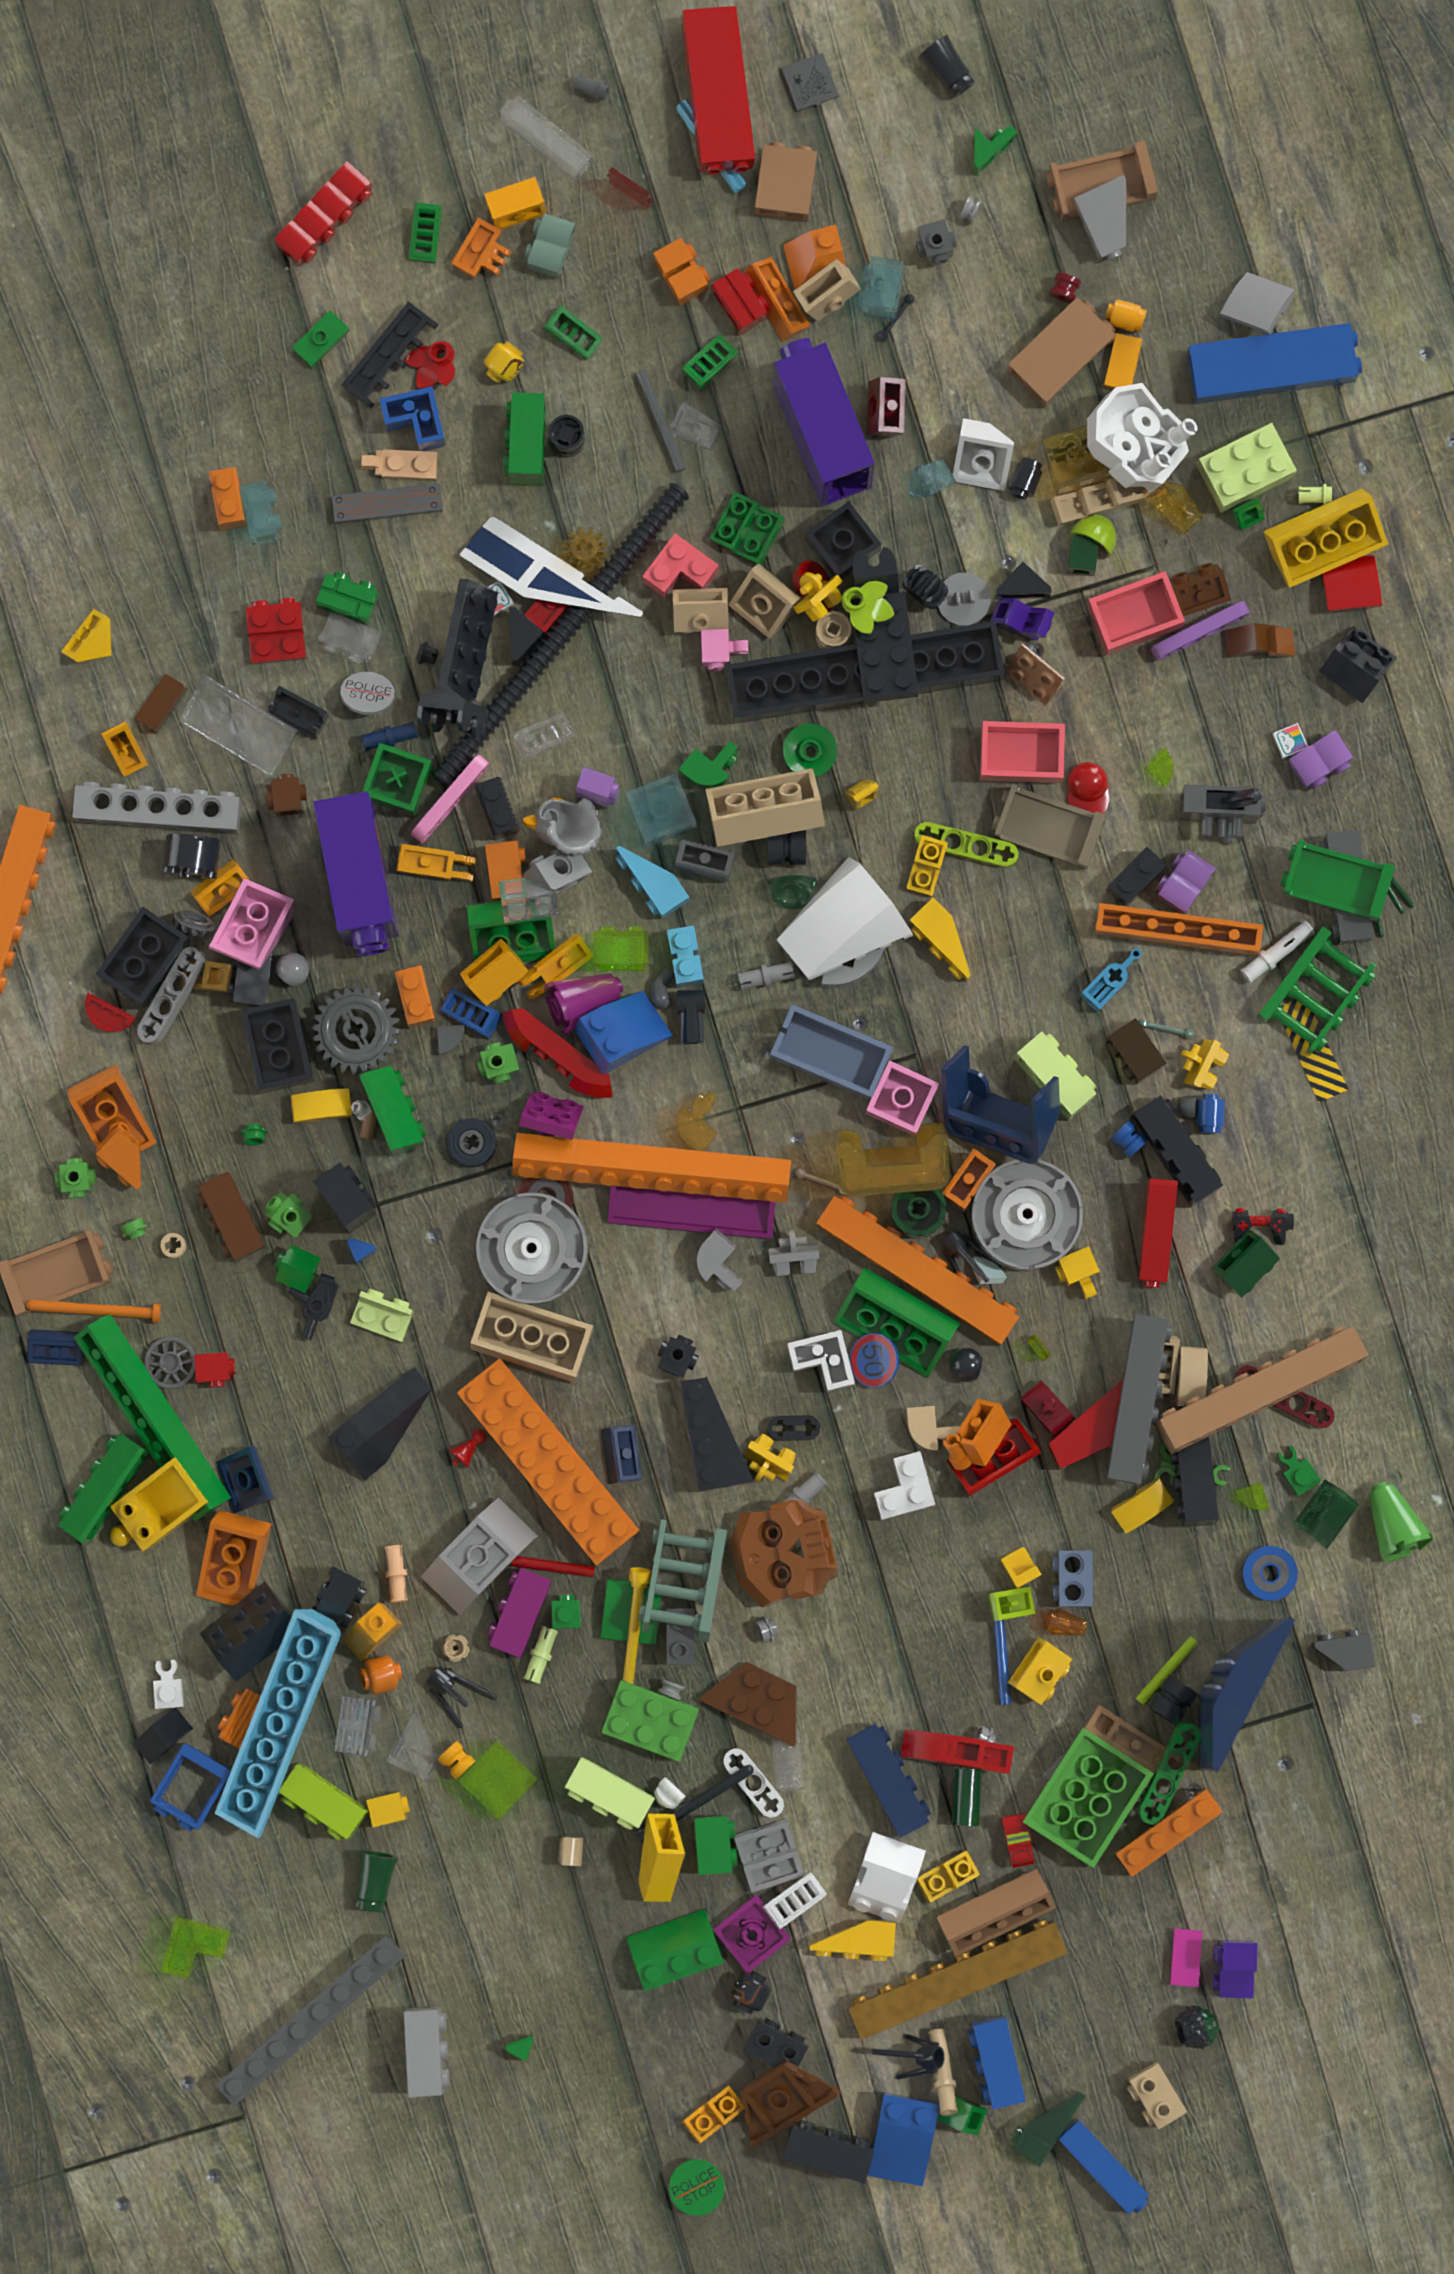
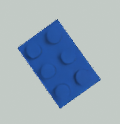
[967,2015,1026,2110]

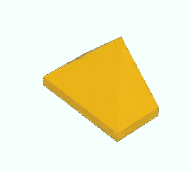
[61,609,111,662]

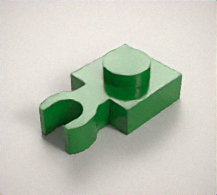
[1277,1446,1322,1497]

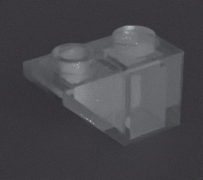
[498,878,559,923]

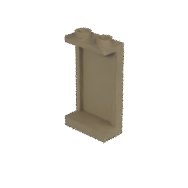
[991,783,1106,870]

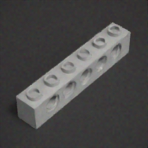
[72,782,241,834]

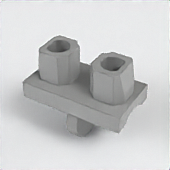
[768,1230,819,1276]

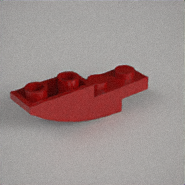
[900,1729,1014,1775]

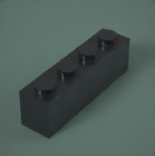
[1169,1436,1219,1528]

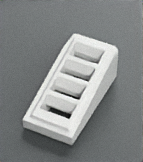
[763,1872,827,1930]

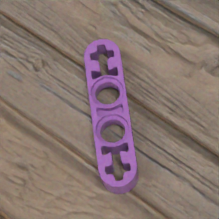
[1151,601,1250,661]

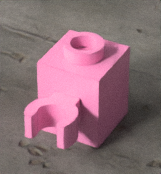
[701,629,748,671]

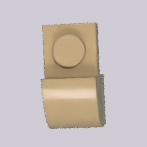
[906,1406,960,1451]

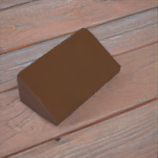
[135,674,188,734]

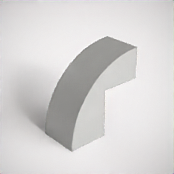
[821,948,885,988]

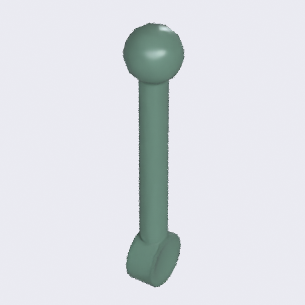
[1138,1019,1194,1039]

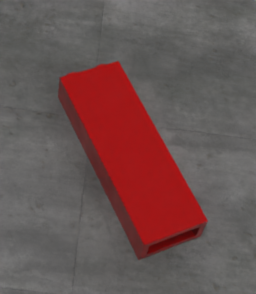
[681,6,755,175]

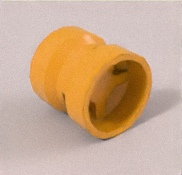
[437,1741,476,1780]

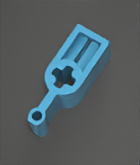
[1080,947,1142,1012]

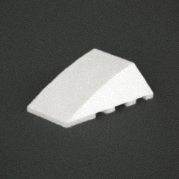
[777,857,913,980]

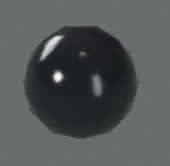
[950,1348,982,1382]

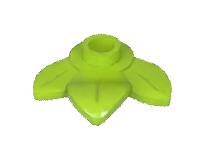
[842,581,894,634]

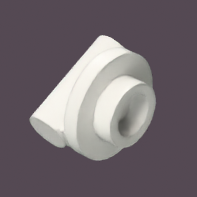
[654,1777,686,1809]

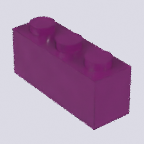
[487,1568,552,1658]

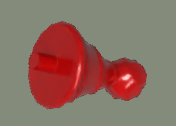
[449,1429,486,1468]

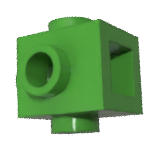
[477,1042,520,1084]
[55,1158,96,1199]
[264,1192,312,1238]

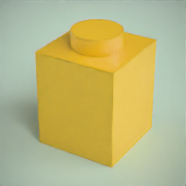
[366,1792,410,1827]

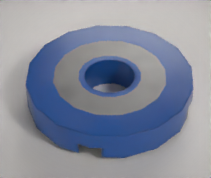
[1242,1546,1298,1601]

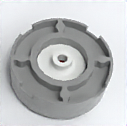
[971,1160,1083,1271]
[476,1193,588,1304]

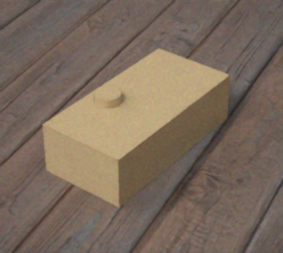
[705,768,825,847]
[470,1292,593,1383]

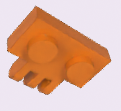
[451,217,512,279]

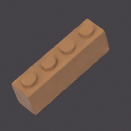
[937,1869,1056,1957]

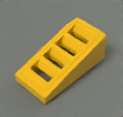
[845,779,879,810]

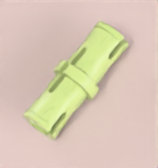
[523,1626,558,1684]

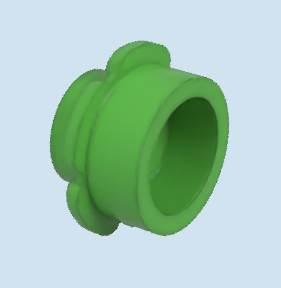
[121,1218,147,1240]

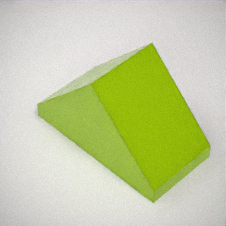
[988,1586,1036,1622]

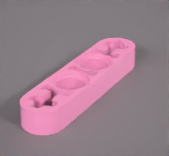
[411,755,490,844]

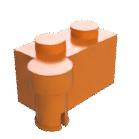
[943,1399,1011,1470]

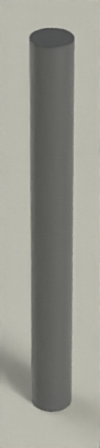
[635,370,686,473]

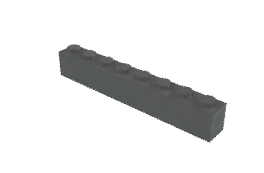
[216,1934,406,2106]

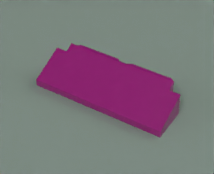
[607,1186,775,1239]

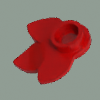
[405,341,455,389]

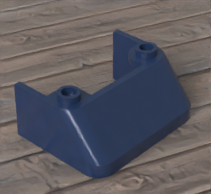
[941,1045,1060,1164]

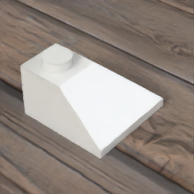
[952,418,1014,491]

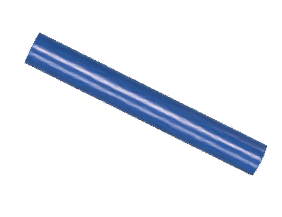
[994,1621,1011,1705]

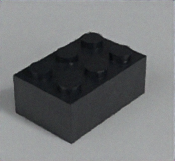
[96,907,191,1008]
[241,998,315,1094]
[313,1162,378,1234]
[200,1581,292,1682]
[783,2120,874,2184]

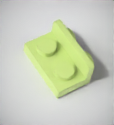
[350,1289,414,1342]

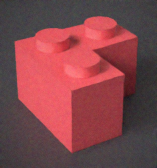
[642,533,719,599]

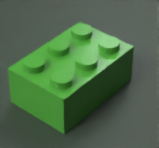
[602,1679,700,1762]

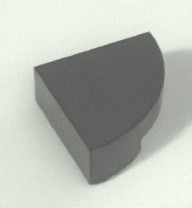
[437,1025,465,1055]

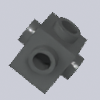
[916,219,957,265]

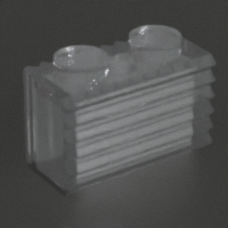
[334,1696,381,1756]

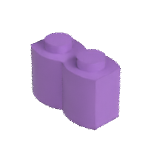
[1288,730,1353,790]
[576,767,620,808]
[1156,850,1216,914]

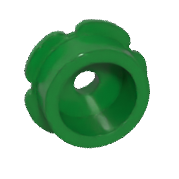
[240,1123,267,1146]

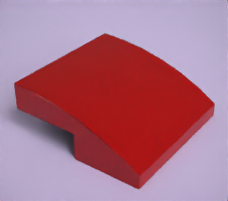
[1321,555,1383,613]

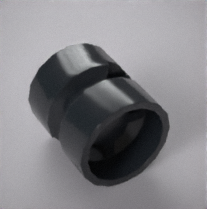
[549,414,585,458]
[767,830,806,866]
[1147,1674,1198,1726]

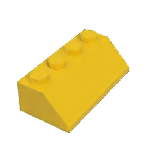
[1263,488,1389,588]

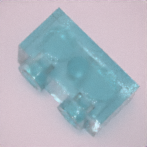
[239,481,282,545]

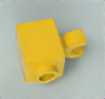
[1055,1246,1100,1299]

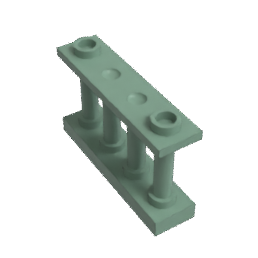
[638,1519,727,1643]

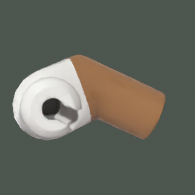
[351,1100,377,1140]

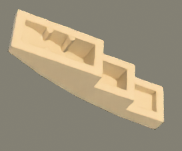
[1050,478,1166,526]

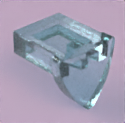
[909,459,956,497]

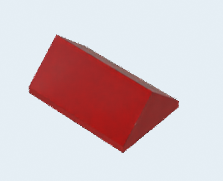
[946,1417,1041,1497]

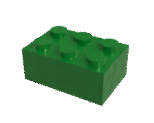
[504,392,546,486]

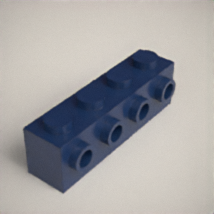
[846,1723,931,1838]

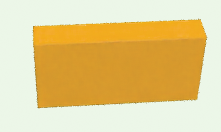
[1104,333,1142,389]

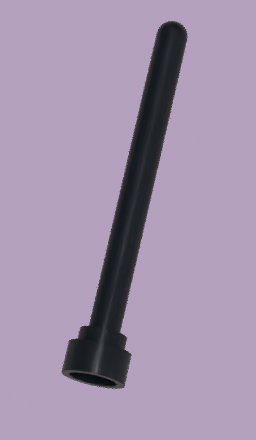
[634,1765,754,1845]

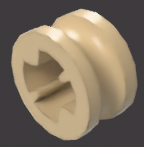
[160,1233,186,1259]

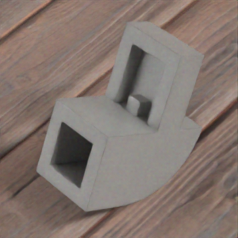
[697,1228,743,1291]

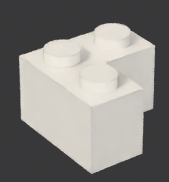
[787,1330,855,1392]
[874,1451,935,1520]

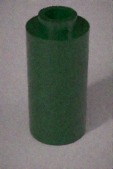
[951,1766,982,1826]

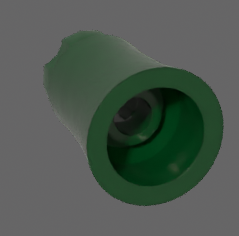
[356,1850,398,1913]

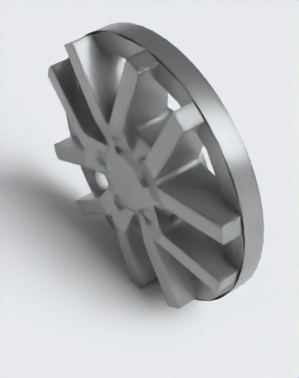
[145,1337,195,1389]

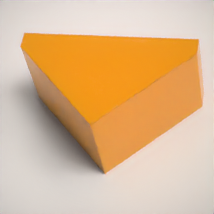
[101,721,148,777]

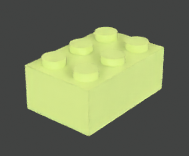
[1197,423,1297,513]
[1014,1031,1097,1121]
[565,1757,655,1830]

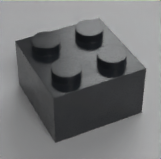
[805,501,882,580]

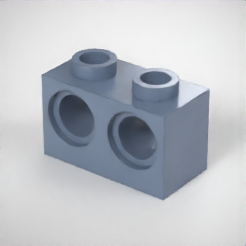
[1052,1551,1093,1607]

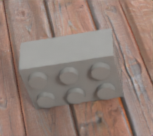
[404,2007,450,2097]

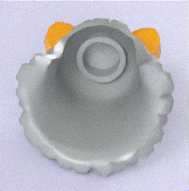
[523,797,602,855]

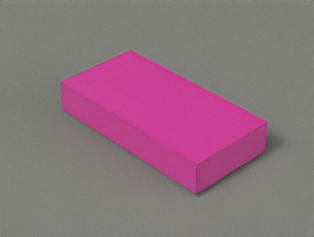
[1170,1928,1202,1987]

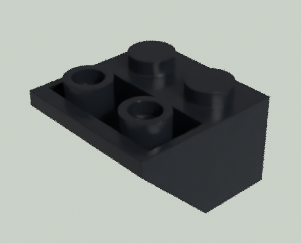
[1319,626,1397,703]

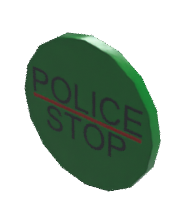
[669,2159,725,2216]

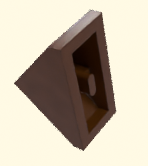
[1224,623,1278,658]

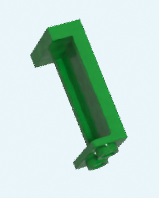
[1280,839,1395,922]

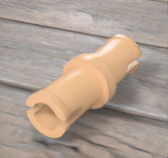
[384,1545,408,1603]

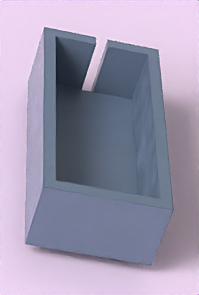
[770,1004,893,1101]

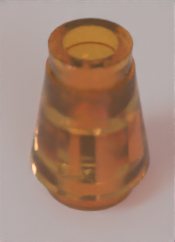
[1045,1608,1088,1636]

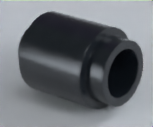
[1008,457,1043,500]

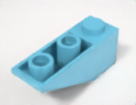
[615,846,690,919]

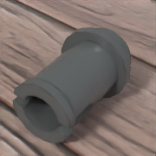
[573,75,609,102]

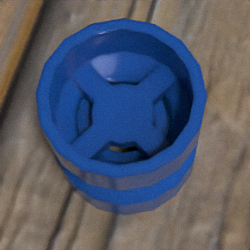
[1110,1120,1149,1159]

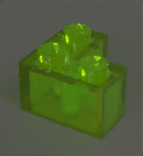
[161,1915,233,1979]

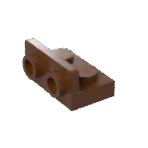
[1169,563,1231,617]

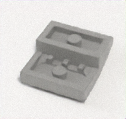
[1220,272,1296,335]
[734,1818,804,1893]

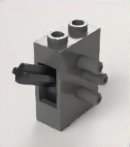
[1179,785,1266,839]

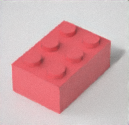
[1087,571,1185,656]
[980,721,1065,783]

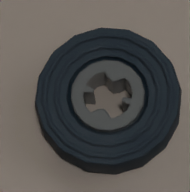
[447,1118,496,1167]

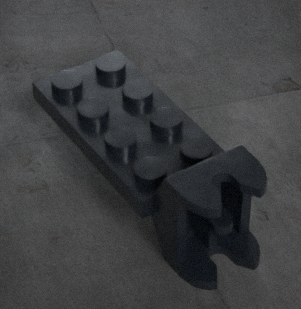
[851,547,918,703]
[417,578,498,737]

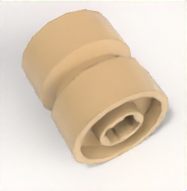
[815,611,852,649]

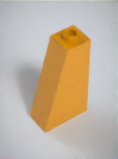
[343,1603,403,1662]

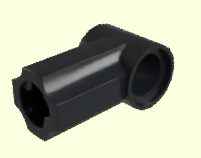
[677,990,705,1045]

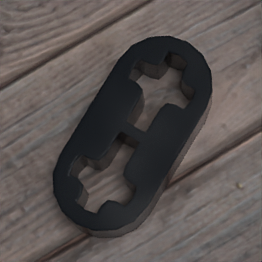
[768,1415,821,1441]

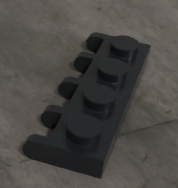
[341,301,439,409]

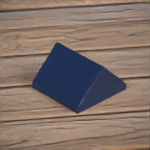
[216,1445,275,1514]

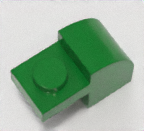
[678,741,739,790]

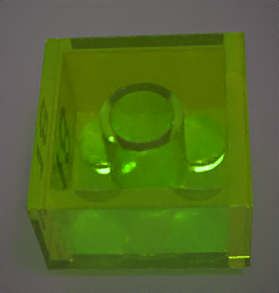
[593,926,649,971]
[459,1740,538,1820]

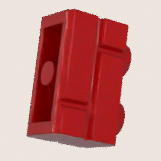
[711,268,769,335]

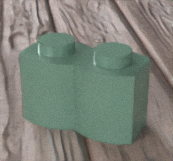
[524,213,575,278]

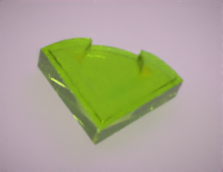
[1146,748,1173,787]
[1234,1483,1270,1511]

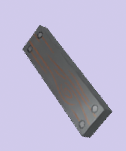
[332,483,443,524]

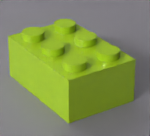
[279,1763,369,1841]

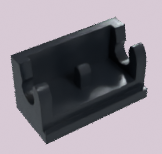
[268,686,329,740]

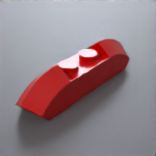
[502,1008,613,1098]

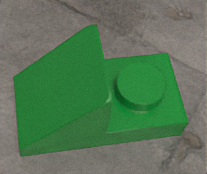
[973,125,1017,176]

